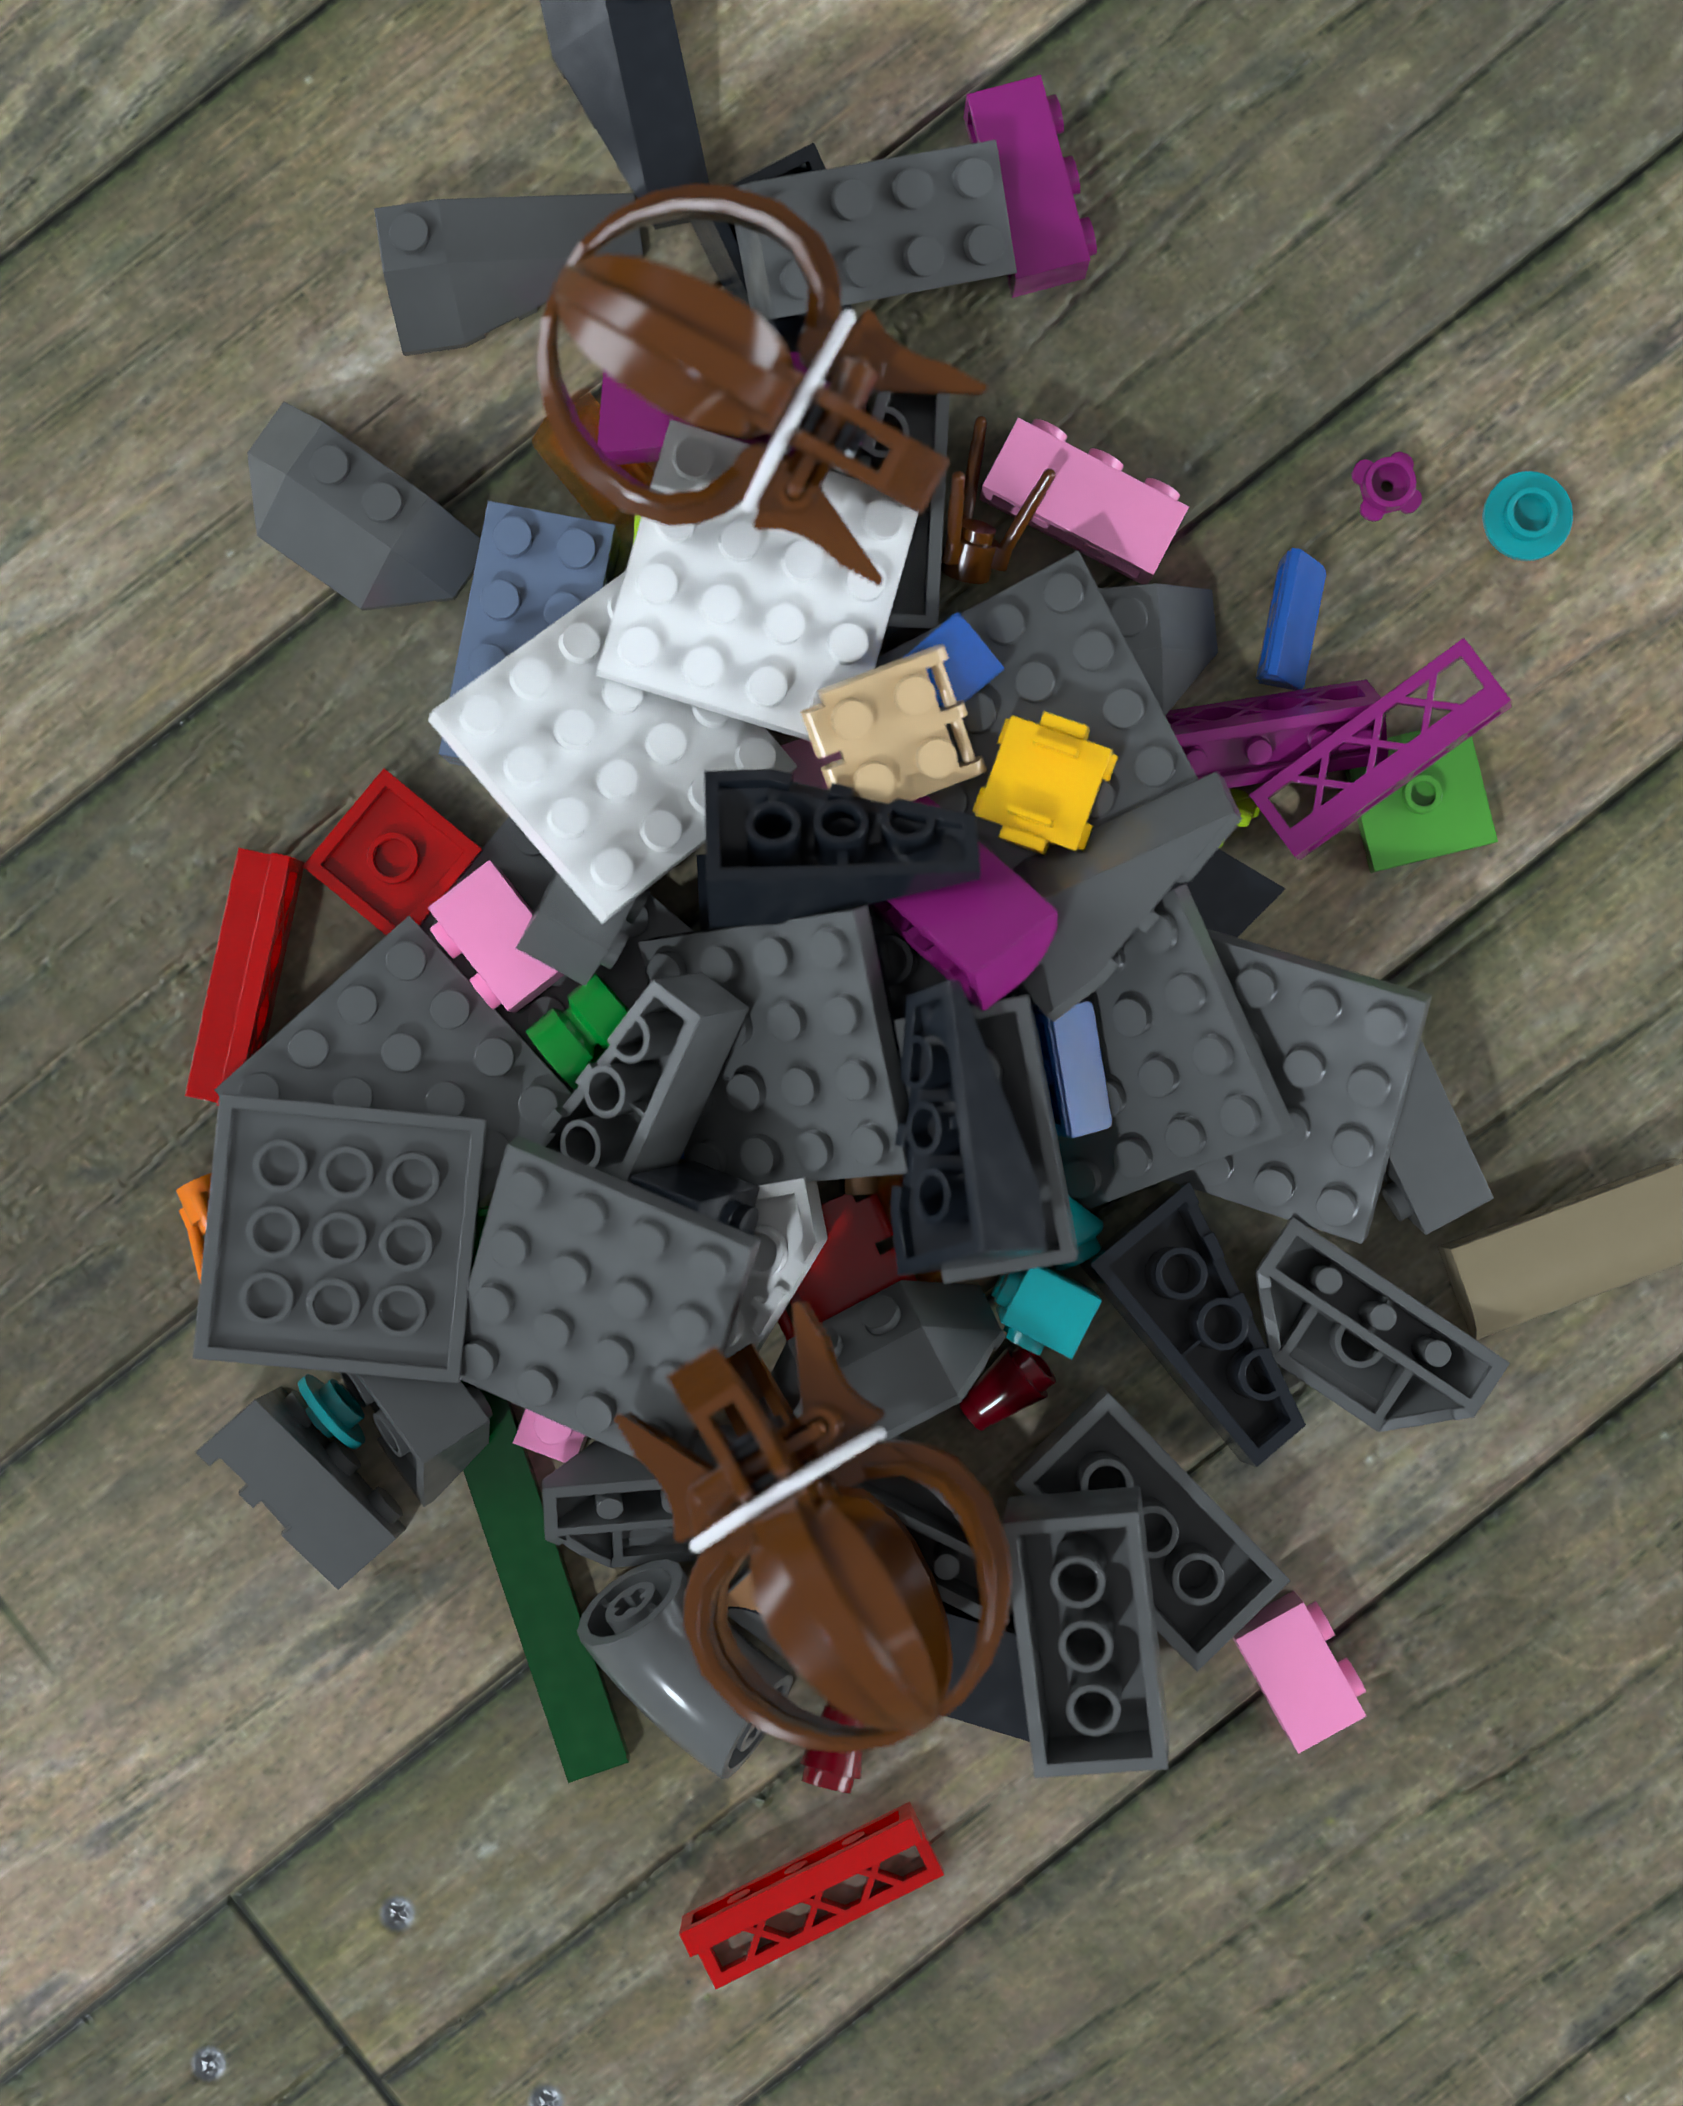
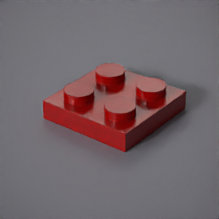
[303,768,484,936]

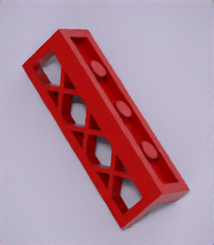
[185,847,305,1106]
[679,1802,944,1989]

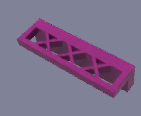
[1250,638,1512,860]
[1165,679,1388,788]

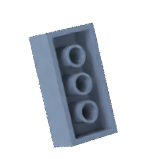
[439,501,621,767]

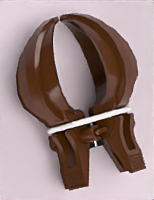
[537,184,987,586]
[614,1302,1013,1753]

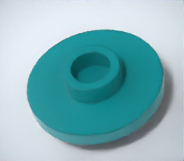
[1482,471,1573,561]
[298,1374,365,1450]

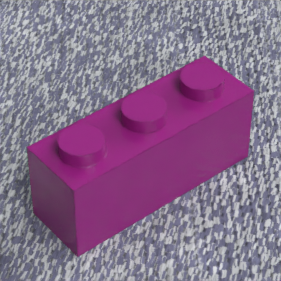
[964,75,1097,298]

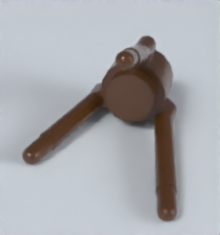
[941,416,1056,584]

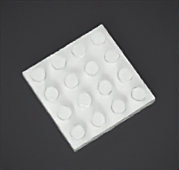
[596,419,919,742]
[428,571,798,924]

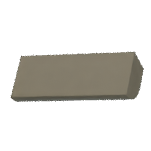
[1437,1158,1683,1340]

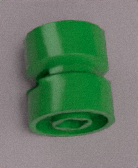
[526,972,630,1090]

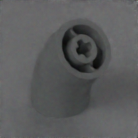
[577,1559,793,1779]

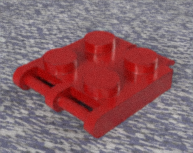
[777,1193,917,1341]

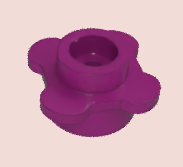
[1351,452,1422,522]

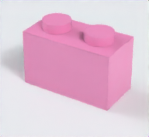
[428,860,564,1013]
[1233,1591,1366,1754]

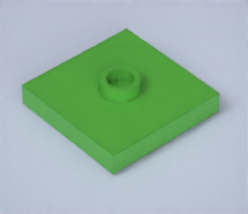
[1345,730,1498,874]

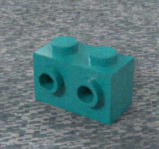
[991,1266,1102,1359]

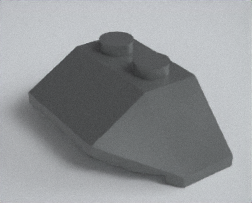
[247,402,480,611]
[960,583,1218,715]
[1255,1217,1510,1432]
[757,1280,1005,1442]
[542,1424,738,1568]

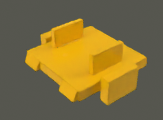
[972,711,1118,855]

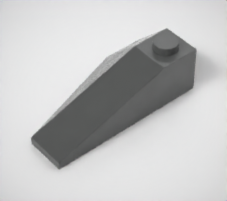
[374,193,644,356]
[1012,772,1242,1022]
[339,1372,493,1507]

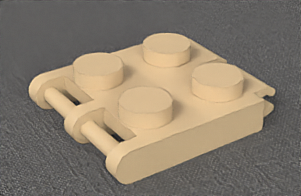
[800,645,987,804]

